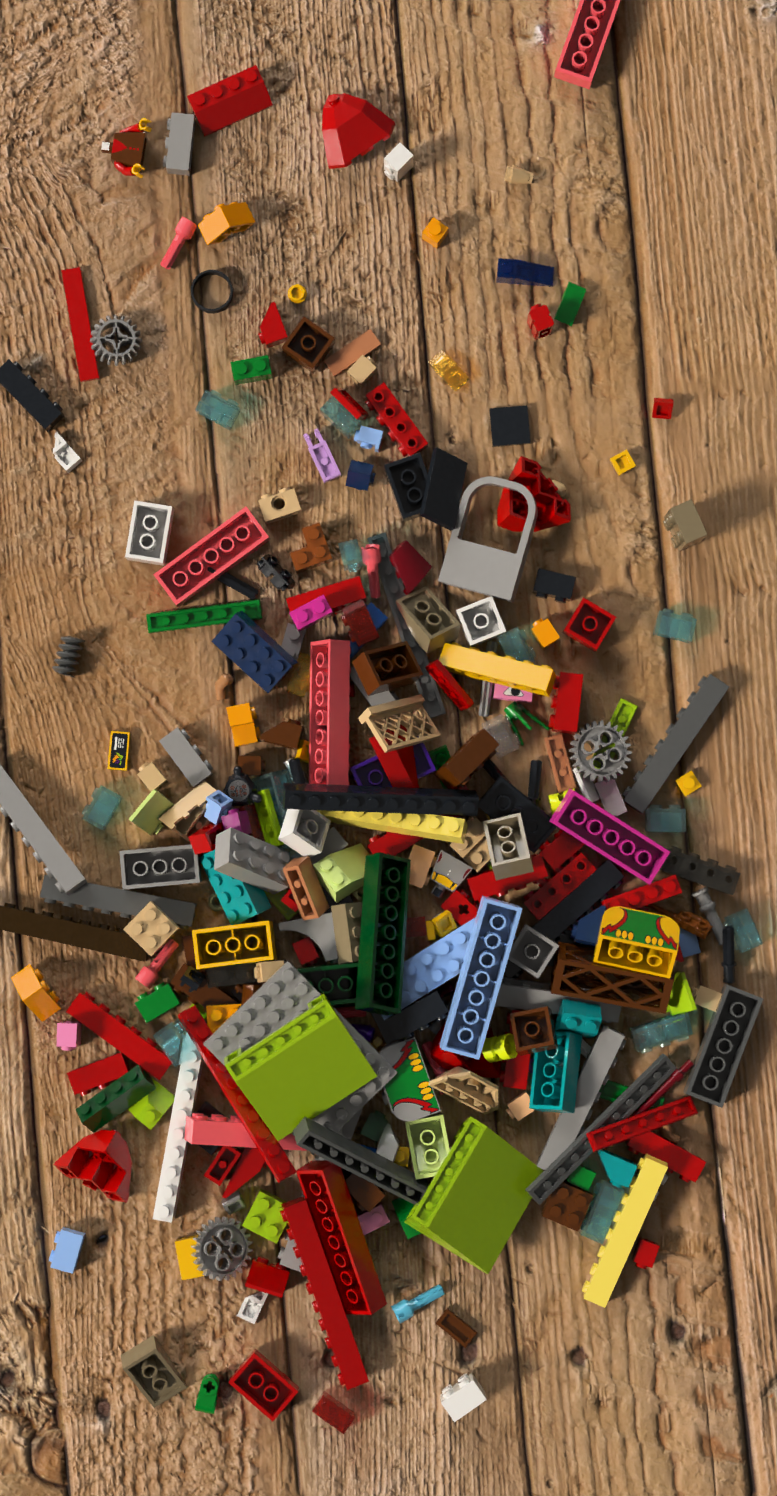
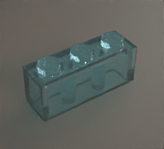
[579,1179,625,1244]

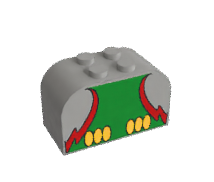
[379,1035,441,1121]

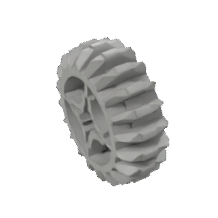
[90,314,142,366]

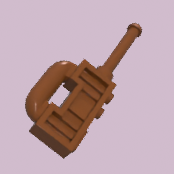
[648,904,713,940]

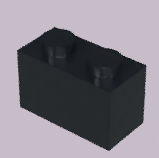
[532,568,576,603]

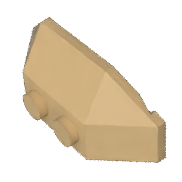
[429,1066,499,1115]

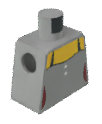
[430,850,473,898]

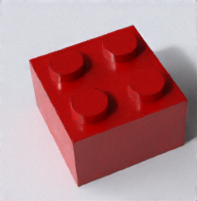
[562,597,616,652]

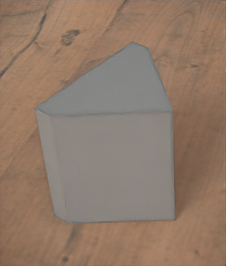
[222,1191,246,1215]

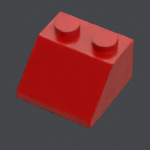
[245,1256,291,1298]

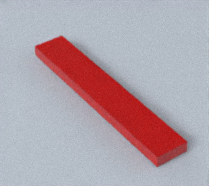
[61,267,100,382]
[586,1096,698,1152]

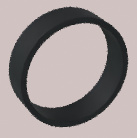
[191,270,233,314]

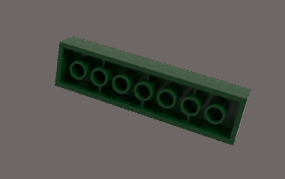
[355,852,411,1016]

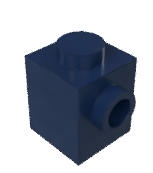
[345,460,376,491]

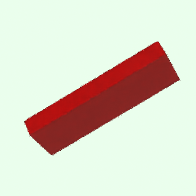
[425,659,474,711]

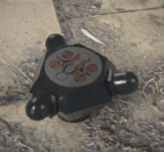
[223,766,262,807]

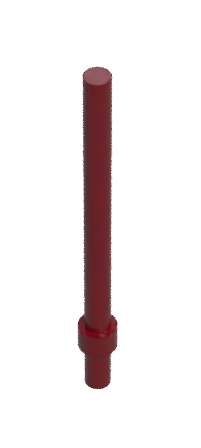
[630,1060,694,1117]

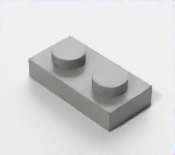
[281,623,307,661]

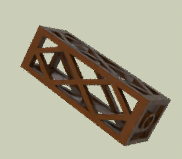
[551,942,674,1014]

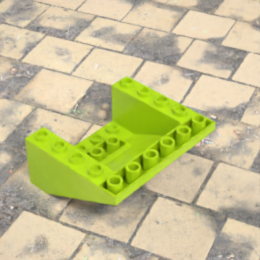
[224,993,377,1141]
[404,1116,543,1274]

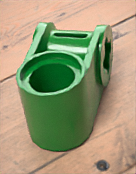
[195,1374,220,1414]

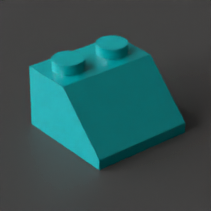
[554,999,602,1038]
[597,1149,637,1189]

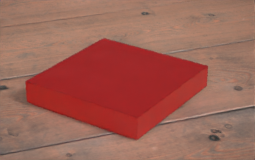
[330,388,369,420]

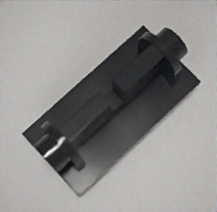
[257,554,295,592]

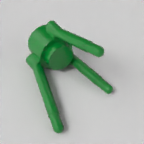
[504,701,550,746]

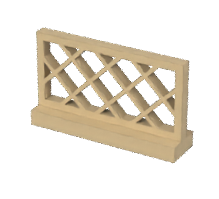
[358,694,441,753]

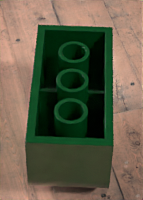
[296,962,358,1005]

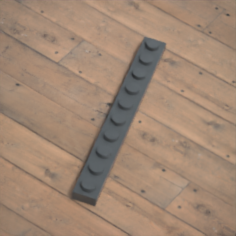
[367,532,446,718]
[525,1053,677,1205]

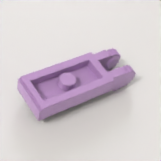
[303,428,341,484]

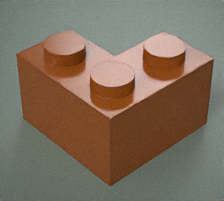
[290,522,333,574]

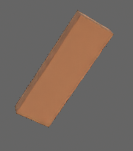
[324,329,381,377]
[544,733,577,793]

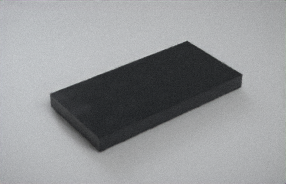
[420,447,467,531]
[478,775,557,853]

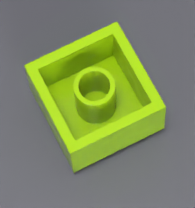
[242,1188,287,1244]

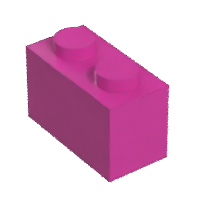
[289,594,333,632]

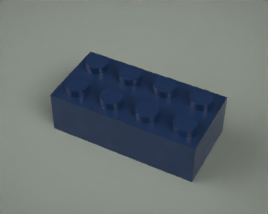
[211,611,298,693]

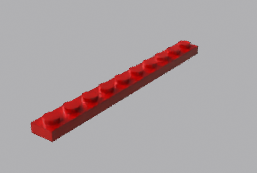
[178,1005,297,1183]

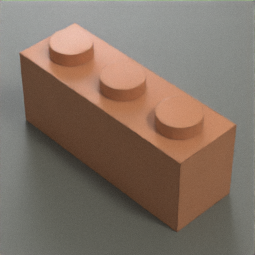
[282,856,329,920]

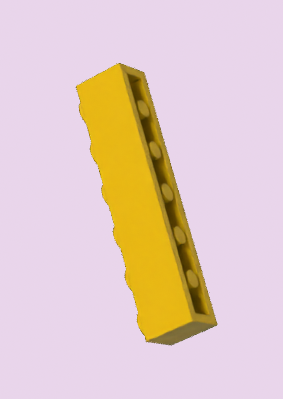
[439,642,556,697]

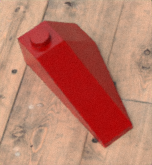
[369,724,419,788]

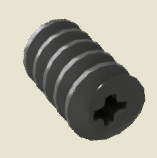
[52,636,85,678]

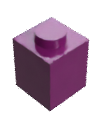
[221,808,252,834]

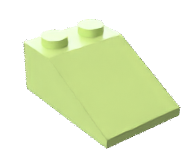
[129,789,175,835]
[313,843,370,903]
[405,1113,450,1180]

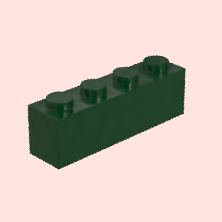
[76,1065,156,1133]

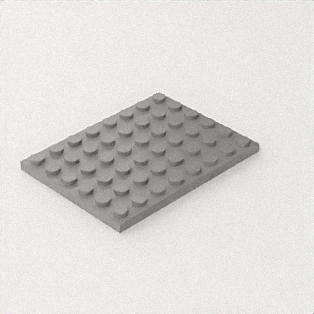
[203,961,398,1155]

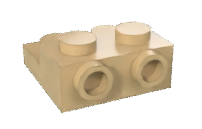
[449,818,491,873]

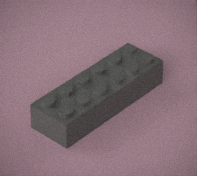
[683,984,763,1108]

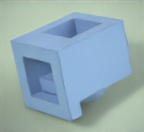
[354,425,383,453]
[204,790,233,825]

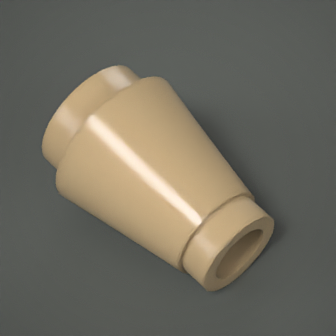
[504,165,533,184]

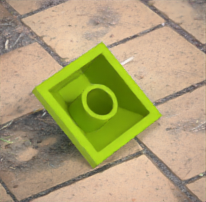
[666,971,697,1016]
[128,1077,175,1130]

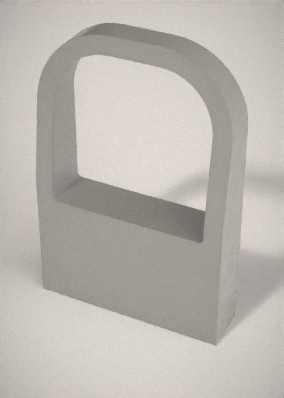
[438,476,538,603]

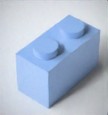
[49,1227,86,1274]

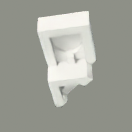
[53,432,82,473]
[376,1123,400,1162]
[237,1292,268,1324]

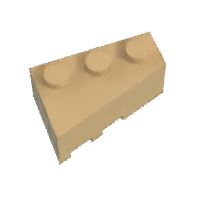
[158,781,217,842]

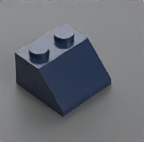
[570,905,606,948]

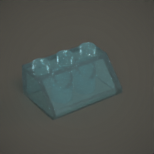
[629,1012,693,1054]
[153,1019,186,1068]

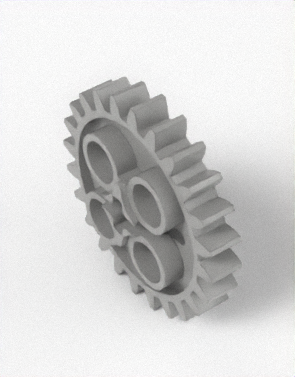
[569,720,632,783]
[191,1216,253,1281]

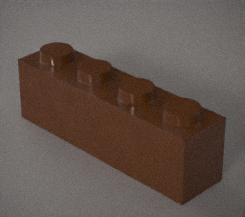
[170,963,240,1013]

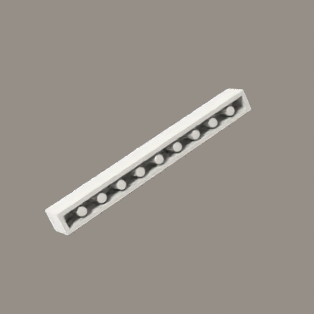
[153,1032,204,1223]

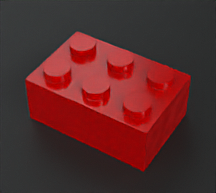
[549,672,583,734]
[229,1349,299,1422]

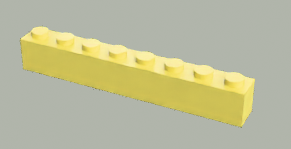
[316,810,468,844]
[582,1154,668,1308]

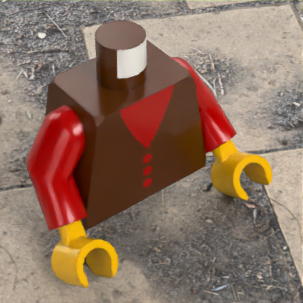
[101,118,152,178]

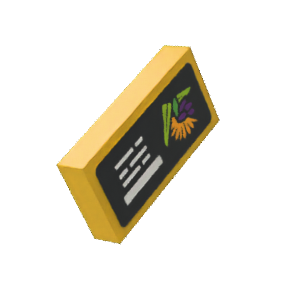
[107,731,131,771]

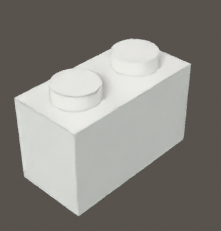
[384,143,414,182]

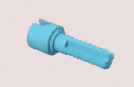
[391,1284,445,1324]

